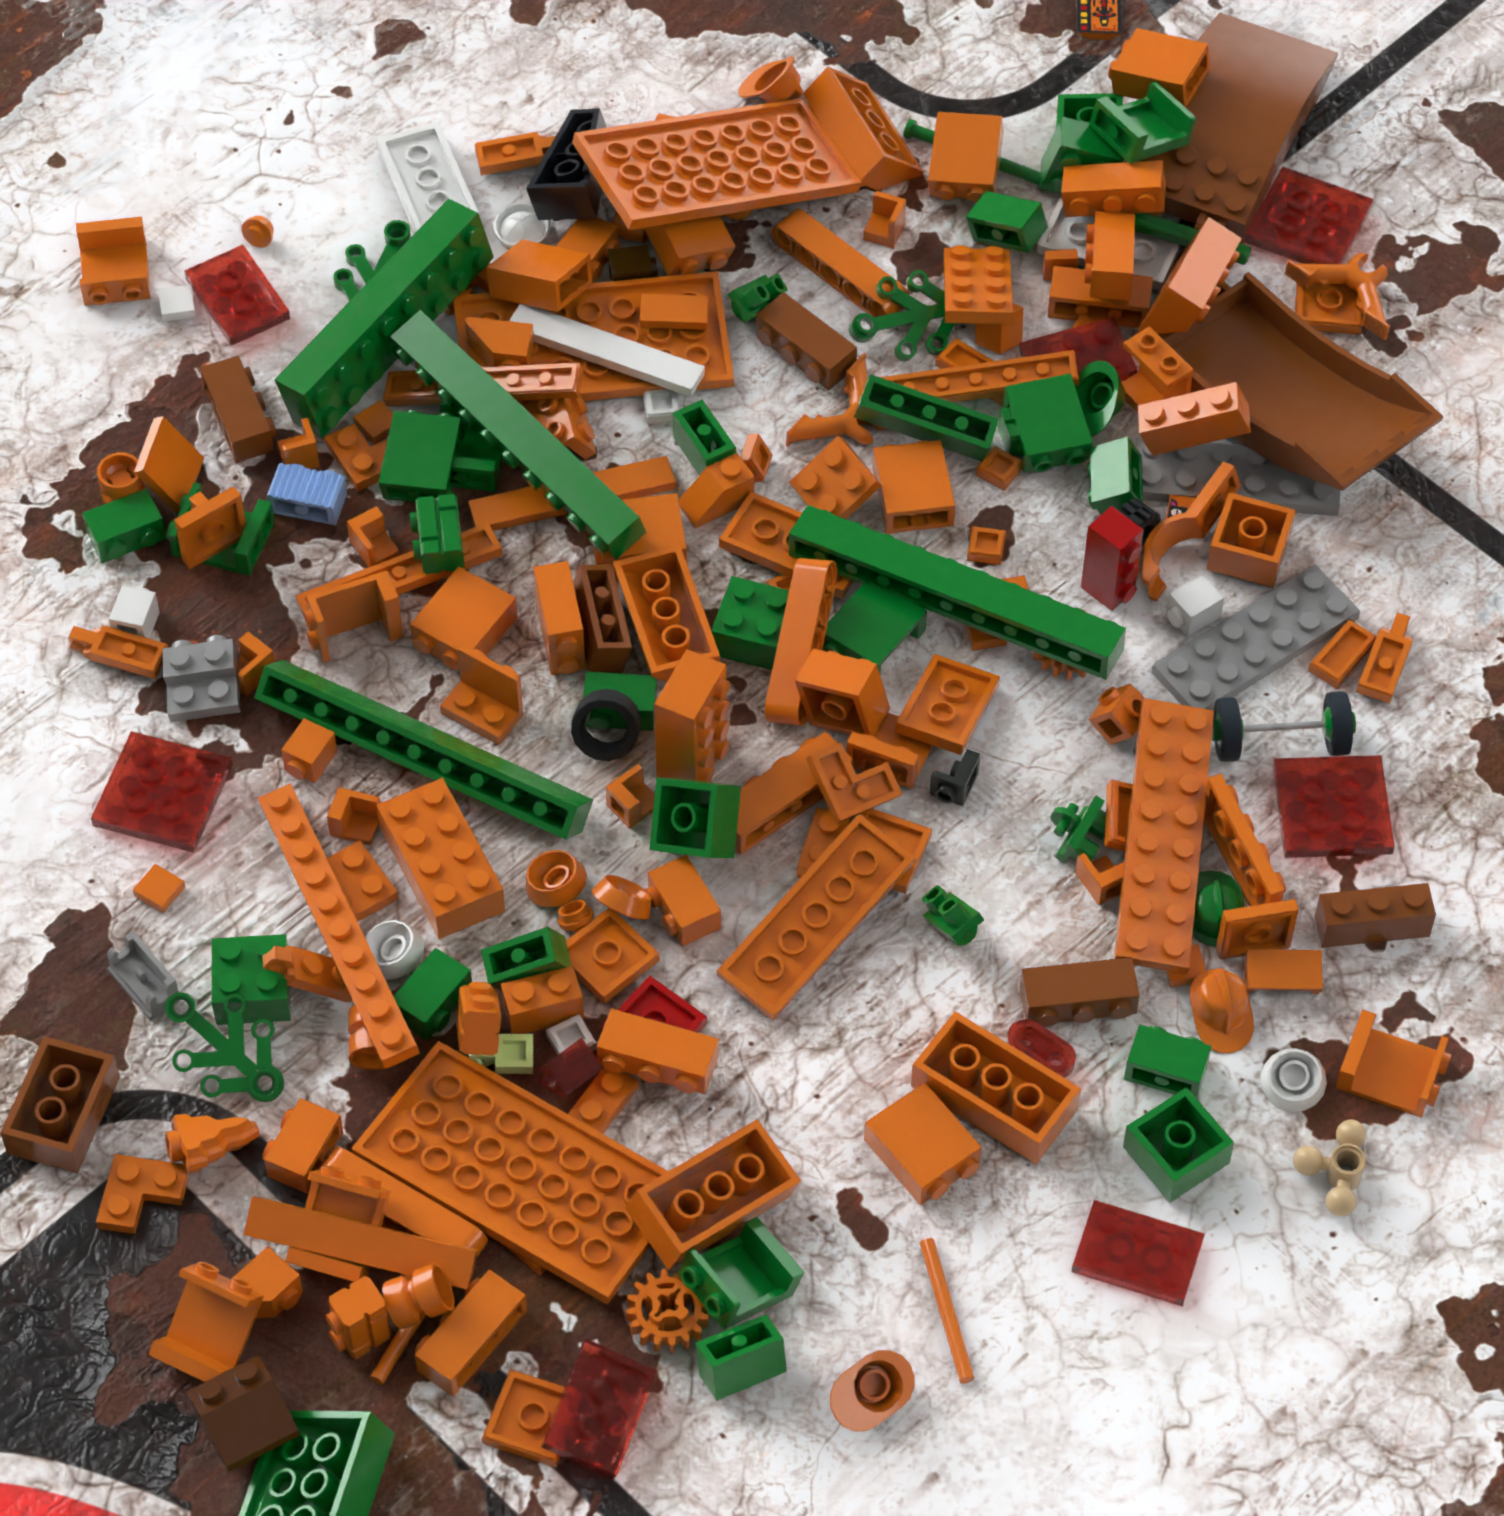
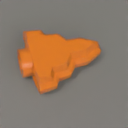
[165,1114,259,1174]

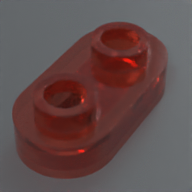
[1007,1019,1076,1078]

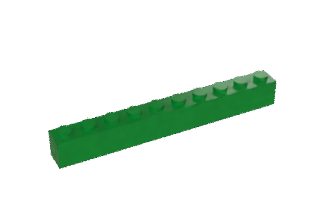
[390,310,646,560]
[789,505,1126,680]
[254,660,593,840]

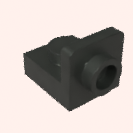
[930,749,980,806]

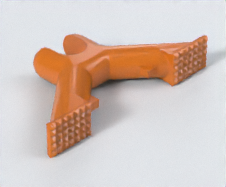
[1284,253,1390,340]
[785,353,885,447]

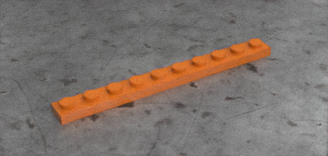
[258,783,420,1069]

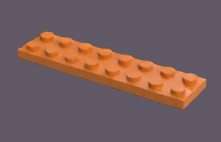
[1114,698,1214,974]

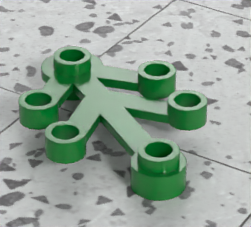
[333,220,411,301]
[849,270,956,362]
[165,992,284,1102]

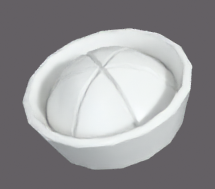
[494,203,551,250]
[365,920,424,980]
[1261,1048,1327,1112]

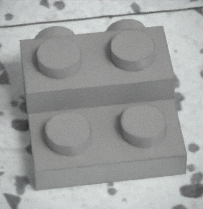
[163,635,241,722]

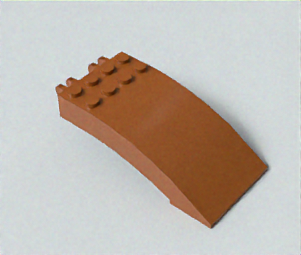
[1137,12,1338,244]
[1158,272,1443,491]

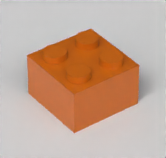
[1206,492,1296,588]
[795,648,890,737]

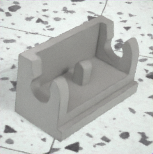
[107,931,181,1021]

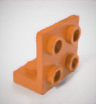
[440,645,523,745]
[846,713,933,789]

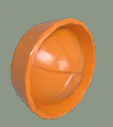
[525,850,587,907]
[591,875,652,920]

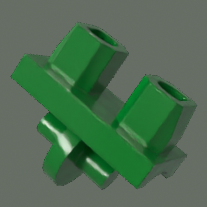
[727,274,788,323]
[1050,795,1106,863]
[922,885,984,946]

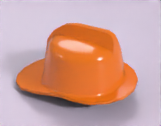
[738,56,803,103]
[1189,968,1254,1054]
[830,1350,915,1432]

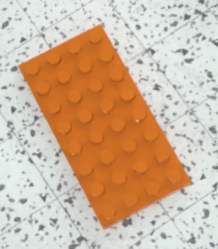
[572,98,862,230]
[453,271,734,406]
[351,1041,668,1305]

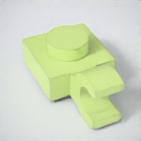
[469,1034,533,1074]

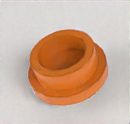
[241,215,274,248]
[558,900,594,932]

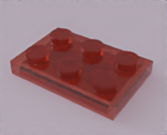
[184,245,290,346]
[1019,316,1137,381]
[1071,1200,1205,1307]
[541,1338,657,1480]

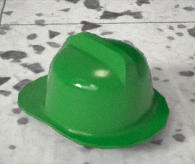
[1075,360,1126,437]
[1193,870,1244,947]

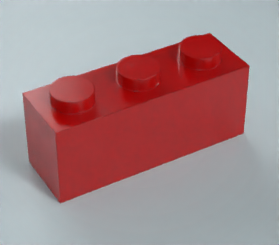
[1081,506,1143,611]

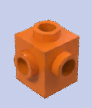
[1088,683,1144,745]

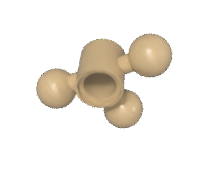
[1293,1119,1367,1217]

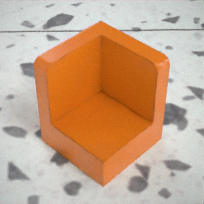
[863,191,906,249]
[975,303,1023,355]
[277,418,320,469]
[347,506,399,567]
[238,631,275,696]
[606,764,655,829]
[327,787,381,845]
[1075,853,1125,906]

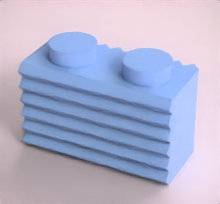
[267,463,347,526]

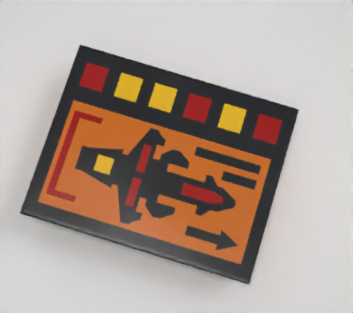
[1077,0,1122,40]

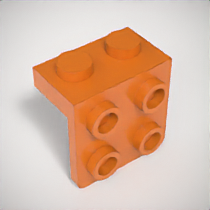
[523,395,596,460]

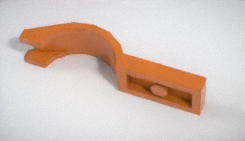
[1142,461,1241,602]

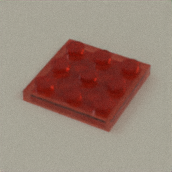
[1244,166,1374,264]
[91,731,233,853]
[1273,755,1395,858]

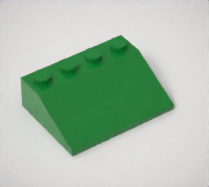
[239,1410,395,1516]

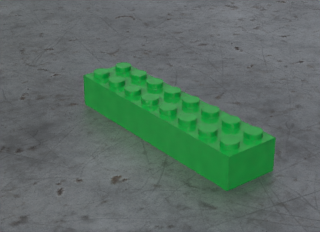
[274,198,494,438]

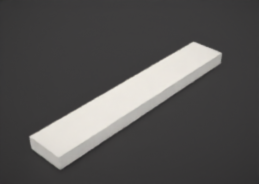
[509,304,705,397]

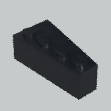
[526,108,607,221]

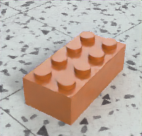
[654,649,730,782]
[376,778,505,939]
[911,1011,1081,1165]
[625,1119,801,1270]

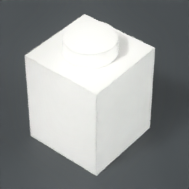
[1166,574,1224,637]
[109,585,160,638]

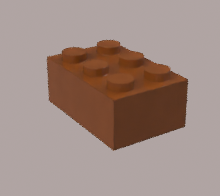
[0,1036,120,1174]

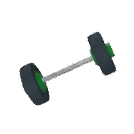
[1211,691,1356,762]

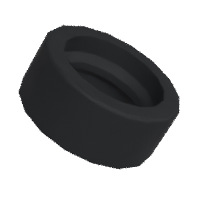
[571,689,641,761]

